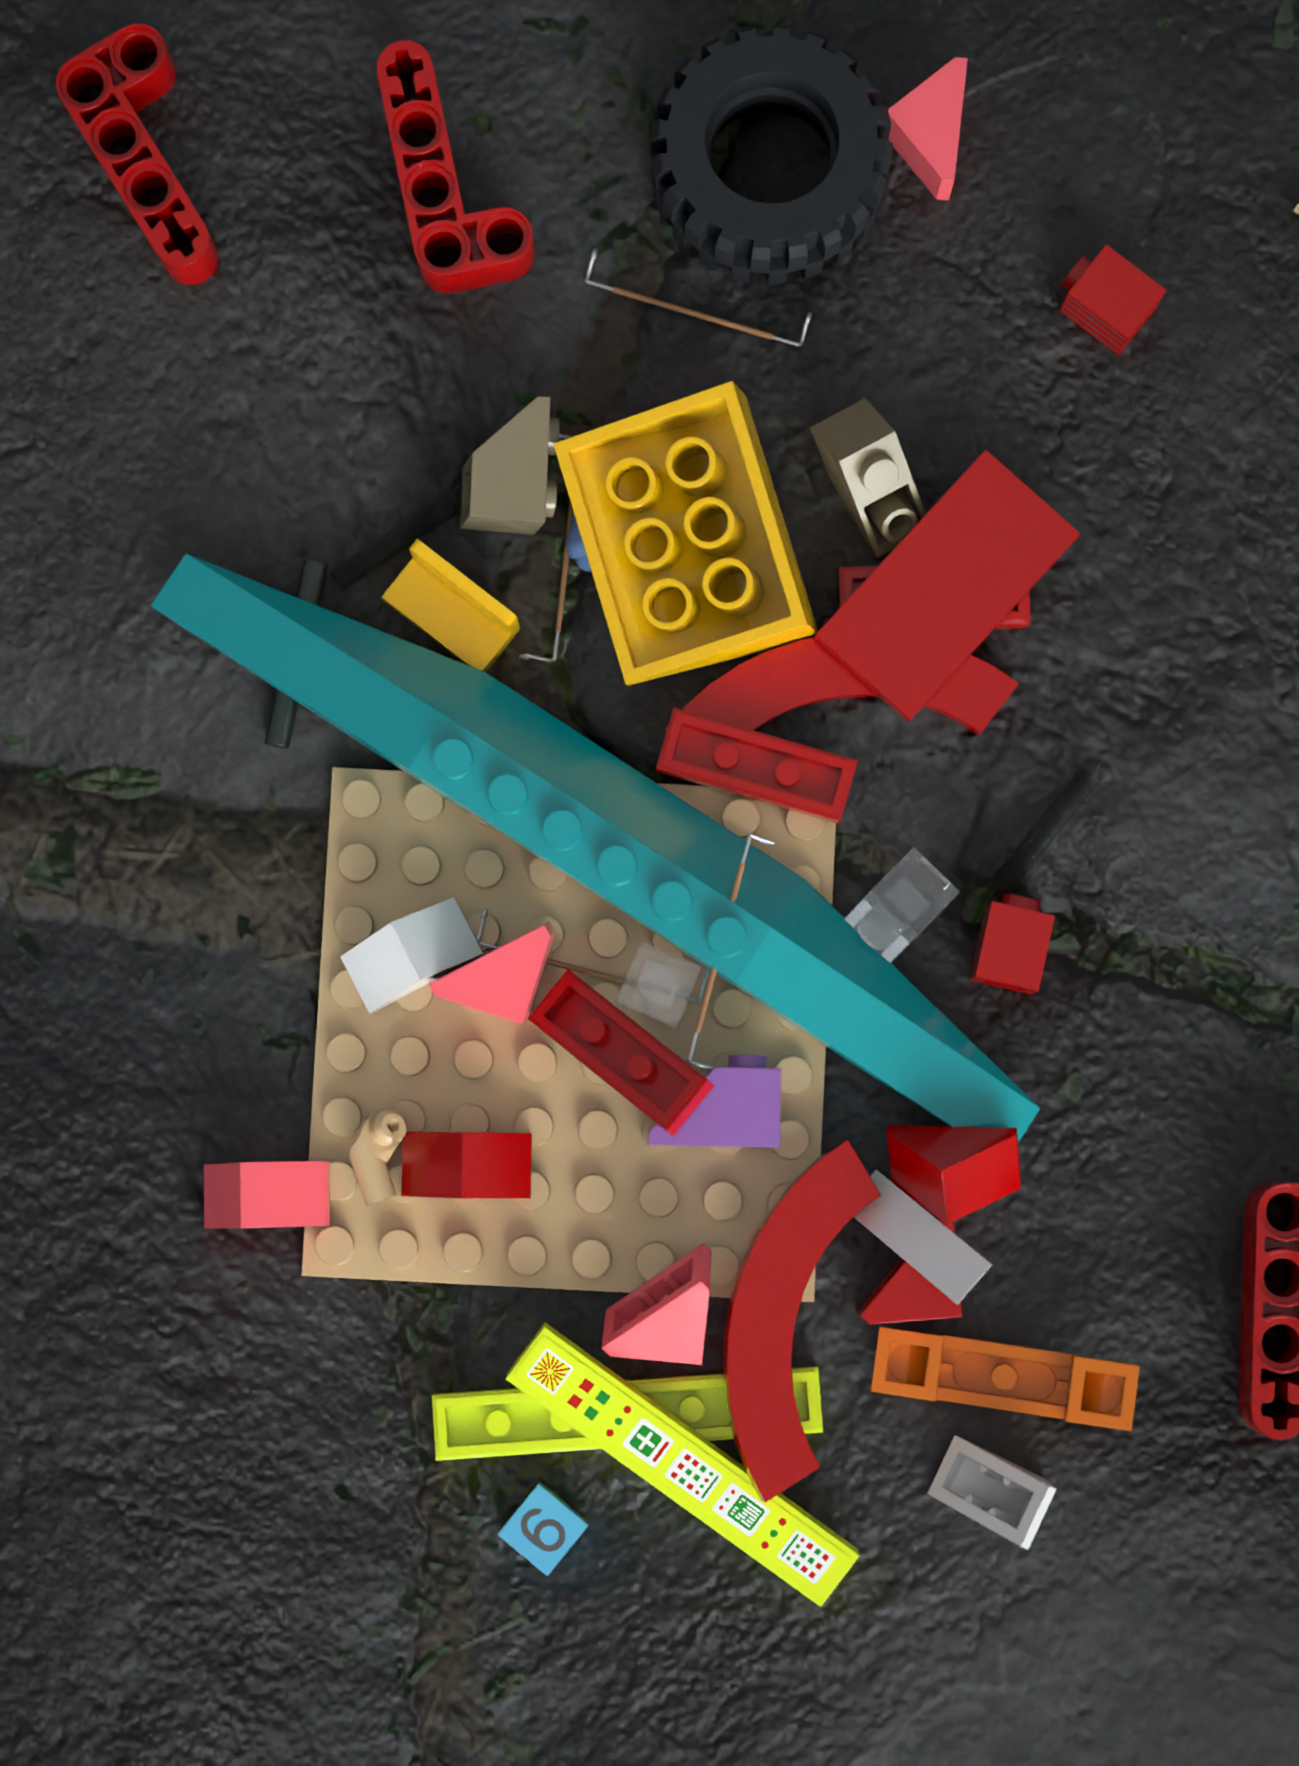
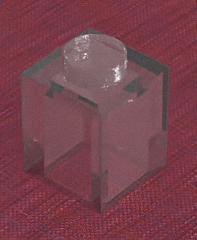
[844,847,960,963]
[616,942,701,1030]

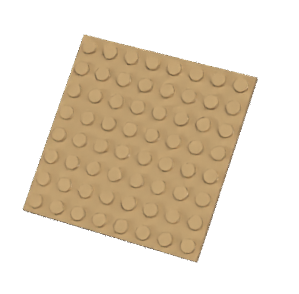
[301,767,836,1302]

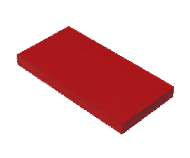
[815,450,1081,723]

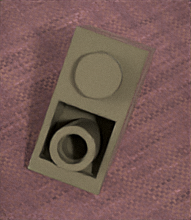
[460,396,559,535]
[810,398,926,559]

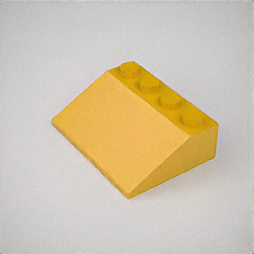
[553,381,818,686]

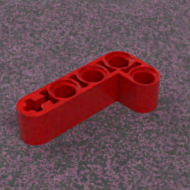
[56,23,219,285]
[377,40,535,293]
[1238,1182,1299,1440]

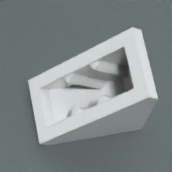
[340,897,484,1014]
[927,1435,1056,1549]

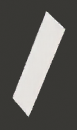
[854,1170,992,1305]

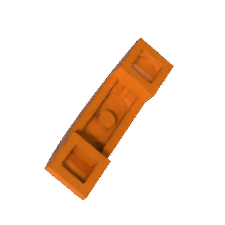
[871,1326,1140,1432]

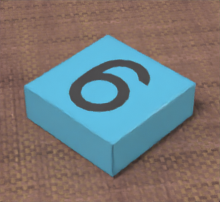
[498,1481,589,1577]

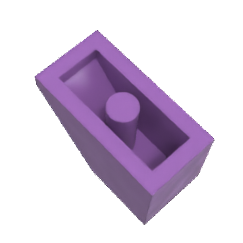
[649,1055,781,1147]

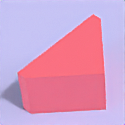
[888,57,968,201]
[429,921,556,1024]
[204,1161,330,1229]
[601,1243,712,1365]

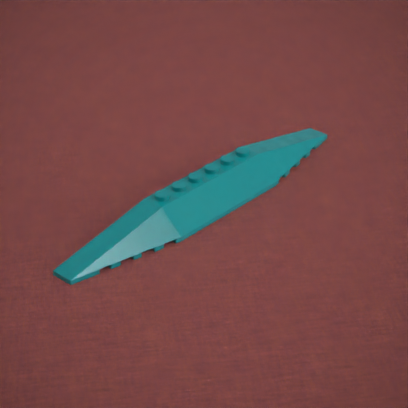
[151,554,1041,1143]

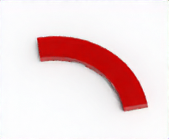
[664,637,1019,736]
[723,1140,881,1503]

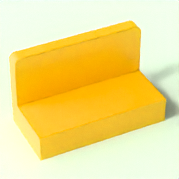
[382,539,520,672]

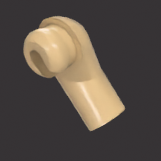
[348,1109,407,1206]

